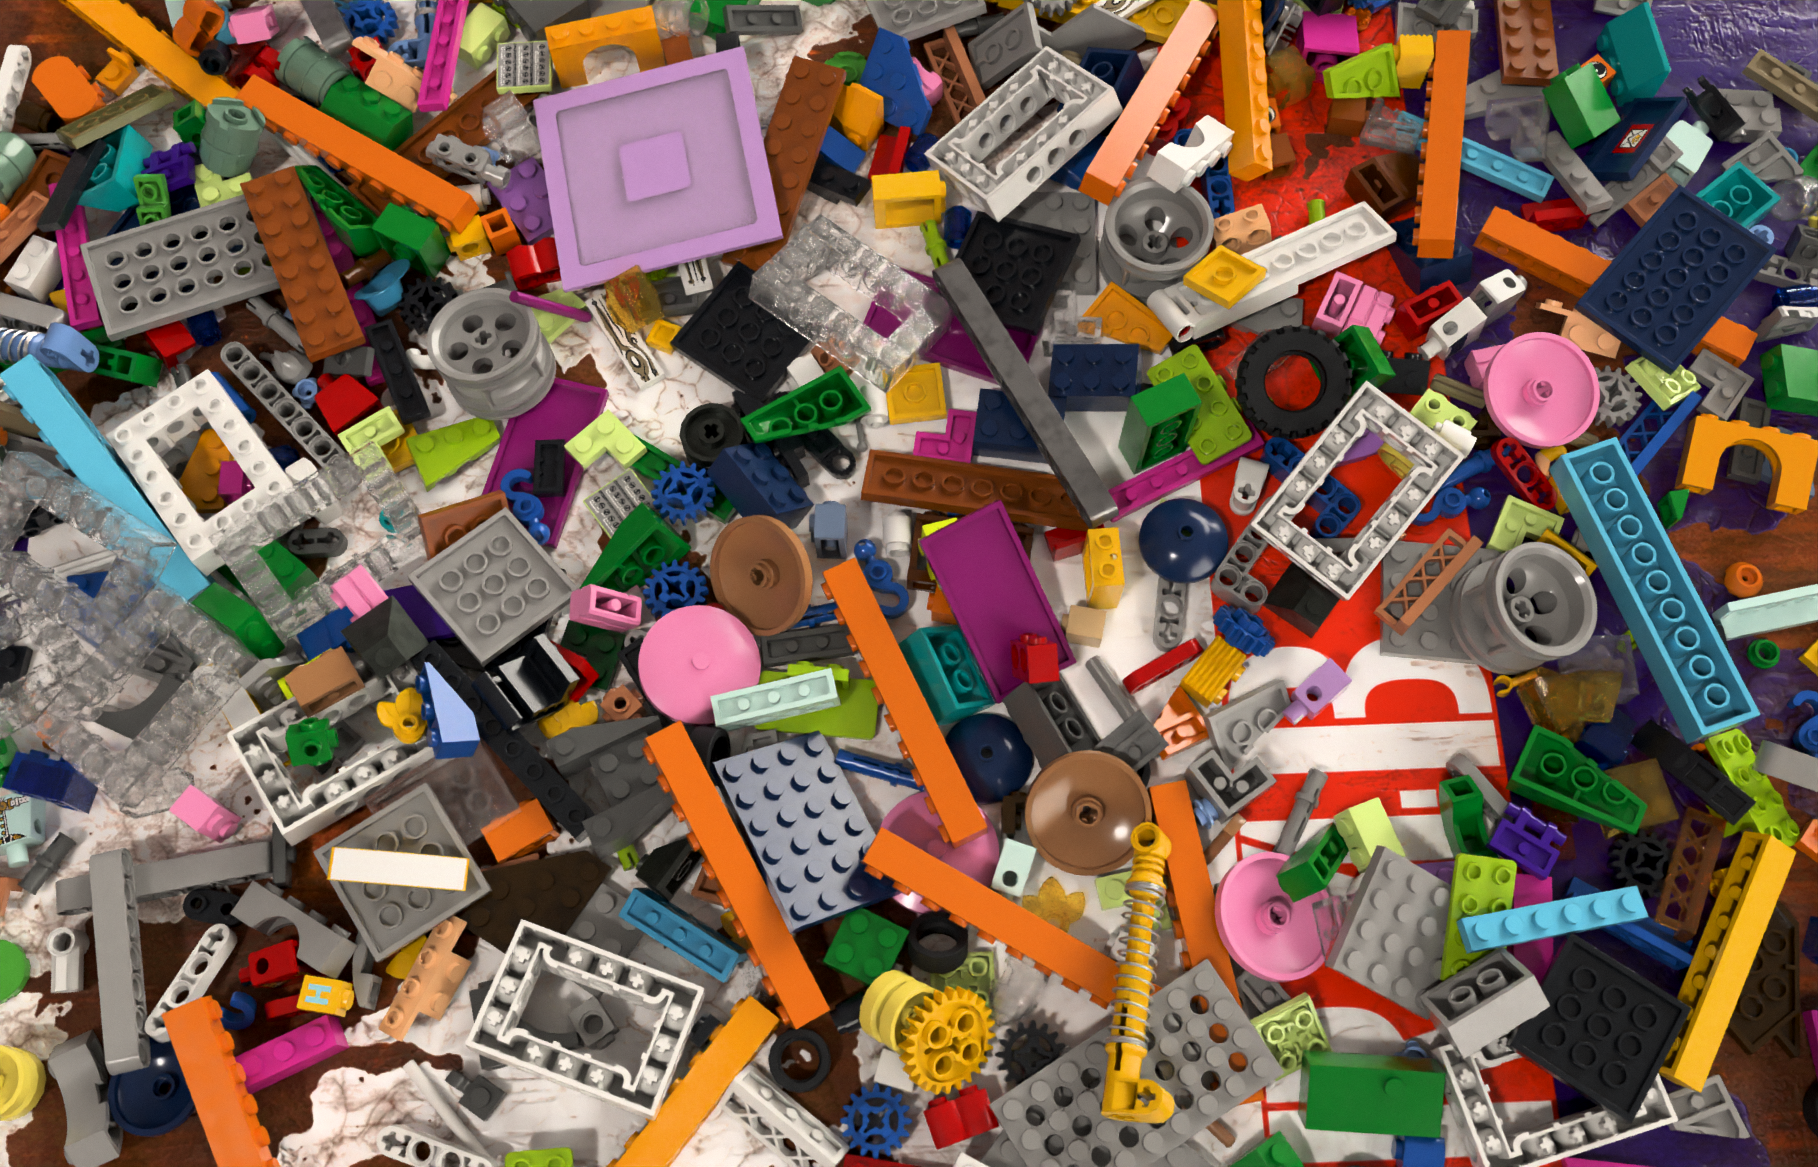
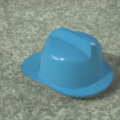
[354,259,410,316]

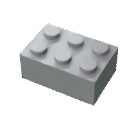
[1418,947,1550,1059]

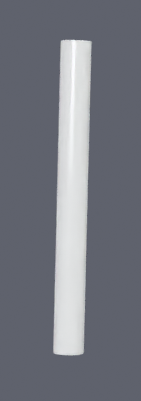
[403,1059,489,1167]

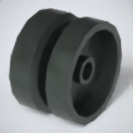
[679,403,747,477]

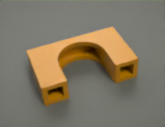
[544,5,666,89]
[1674,414,1818,515]

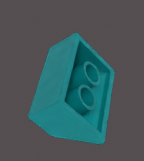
[1596,2,1671,107]
[77,124,153,212]
[1696,161,1781,230]
[898,625,995,725]

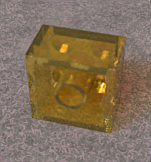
[1600,758,1679,840]

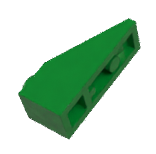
[90,344,163,388]
[1276,822,1349,903]

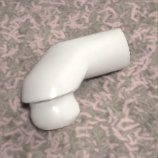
[406,348,436,369]

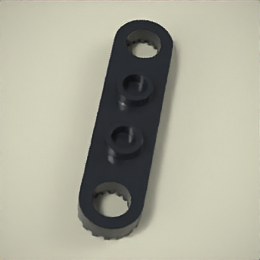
[769,391,856,479]

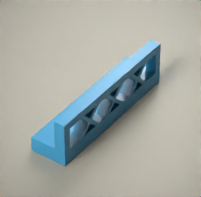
[618,887,748,983]

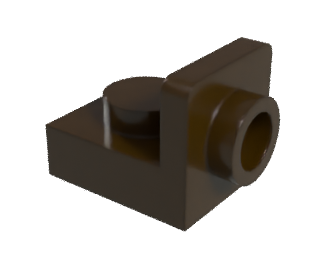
[1471,404,1501,450]
[1001,791,1027,839]

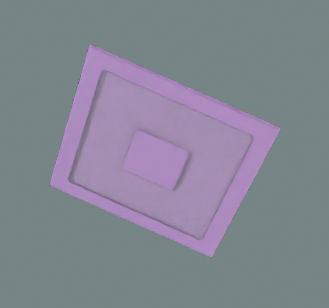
[533,46,783,293]

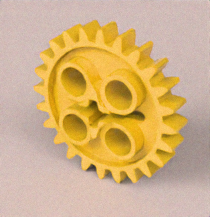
[898,986,996,1095]

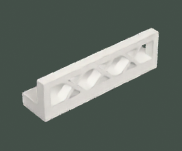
[717,1063,850,1167]

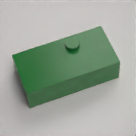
[1118,373,1202,475]
[1298,1050,1446,1138]

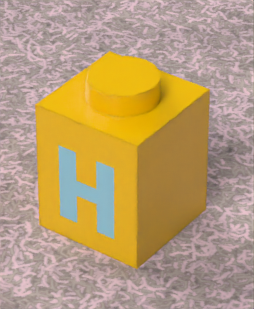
[296,975,354,1017]

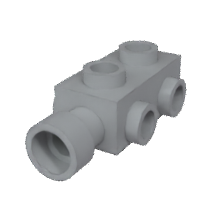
[426,133,511,190]

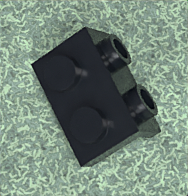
[1377,350,1430,396]

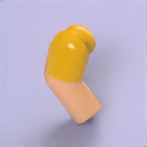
[1534,445,1567,479]

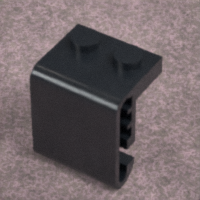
[471,633,580,734]

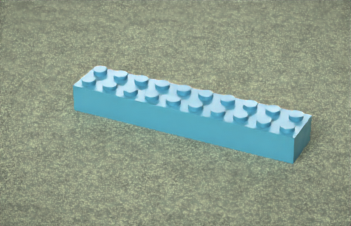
[0,354,218,617]
[1549,437,1761,744]

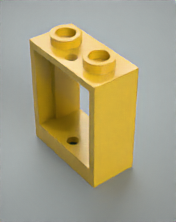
[872,170,946,229]
[1082,527,1125,609]

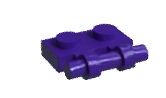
[141,142,196,192]
[1485,801,1567,881]

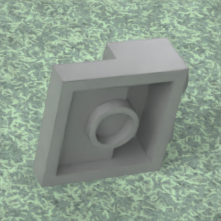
[1717,89,1782,143]

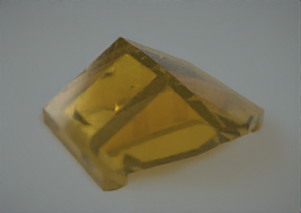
[604,265,665,334]
[1553,670,1623,723]

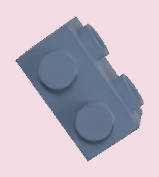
[809,501,848,559]

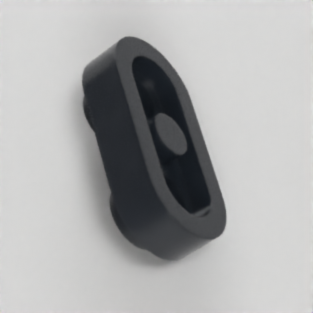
[1169,328,1227,356]
[183,888,243,928]

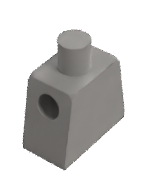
[1469,269,1527,328]

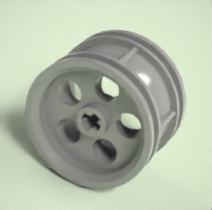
[1098,177,1214,306]
[426,288,556,420]
[1449,542,1597,675]

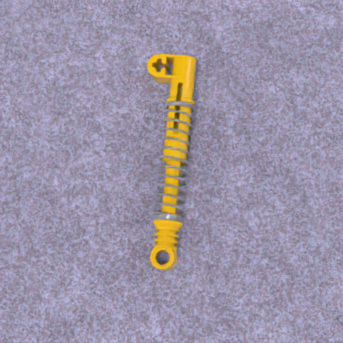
[1101,822,1174,1123]

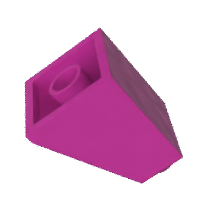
[1293,11,1360,84]

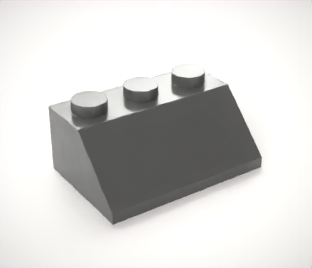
[1002,673,1101,769]

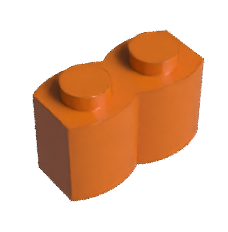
[172,0,225,58]

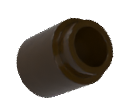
[15,100,61,133]

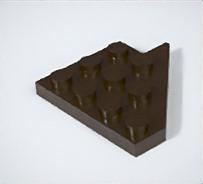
[460,850,612,971]
[1678,900,1800,1059]

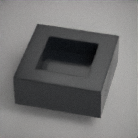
[690,1013,724,1050]

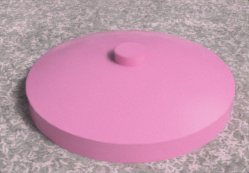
[1483,332,1600,449]
[638,605,761,727]
[879,791,999,915]
[1215,852,1335,982]

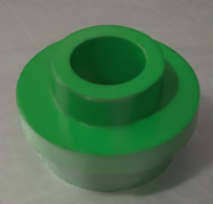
[1747,639,1780,669]

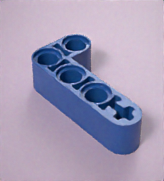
[1173,128,1235,219]
[1260,437,1361,539]

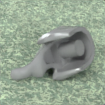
[259,350,313,385]

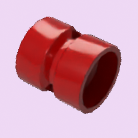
[241,46,281,88]

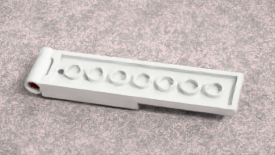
[1147,201,1397,342]

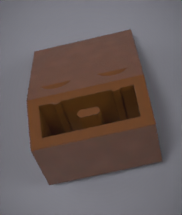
[1343,149,1424,222]

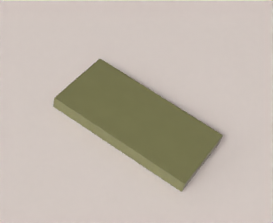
[55,84,176,149]

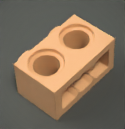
[1211,203,1272,255]

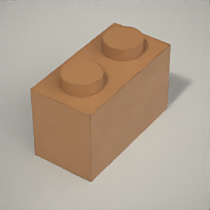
[284,646,365,718]

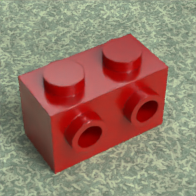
[1393,280,1464,342]

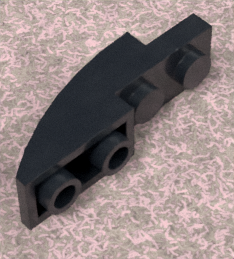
[807,153,872,207]
[731,390,810,489]
[1629,720,1756,826]

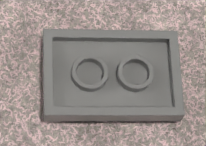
[565,883,645,999]

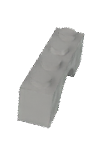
[230,881,359,979]

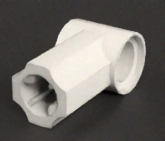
[46,927,90,993]

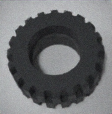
[1235,325,1352,439]

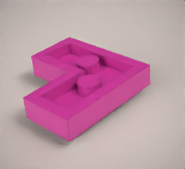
[913,409,977,463]

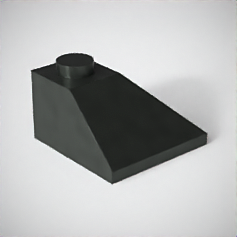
[1263,562,1339,638]
[340,595,430,681]
[635,837,702,901]

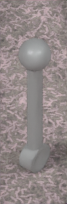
[855,417,868,453]

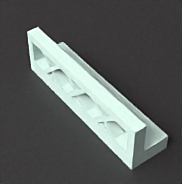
[1712,584,1818,641]
[710,668,841,732]

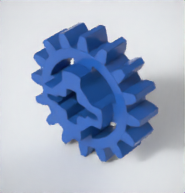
[341,0,399,45]
[651,461,716,526]
[643,560,709,618]
[1213,604,1276,657]
[840,1084,912,1159]

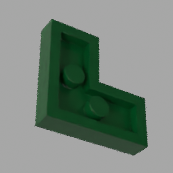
[560,620,626,693]

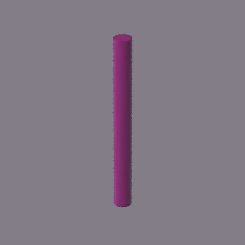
[509,290,591,323]

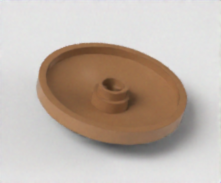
[710,515,813,636]
[1024,750,1152,876]

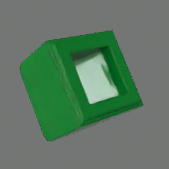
[1657,489,1689,529]

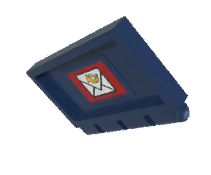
[1582,97,1688,181]

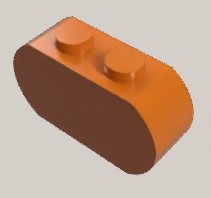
[32,56,107,125]

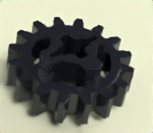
[398,276,458,335]
[1607,829,1681,900]
[995,1020,1065,1087]

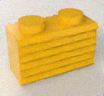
[1393,34,1434,89]
[1178,635,1247,709]

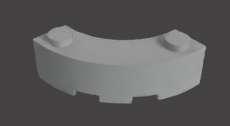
[47,1029,123,1167]

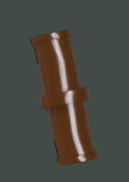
[339,249,392,290]

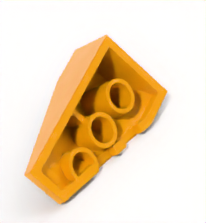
[830,82,885,152]

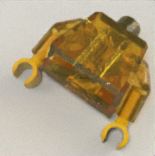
[1493,667,1593,744]

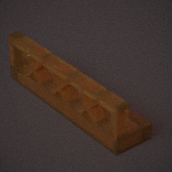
[1653,807,1727,943]

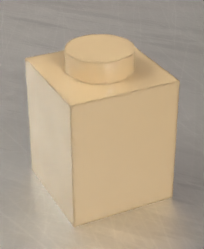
[1060,605,1107,648]

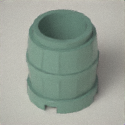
[274,36,352,108]
[199,97,266,178]
[0,131,37,205]

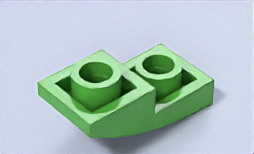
[133,174,172,226]

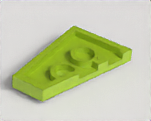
[1322,43,1400,98]
[406,417,500,492]

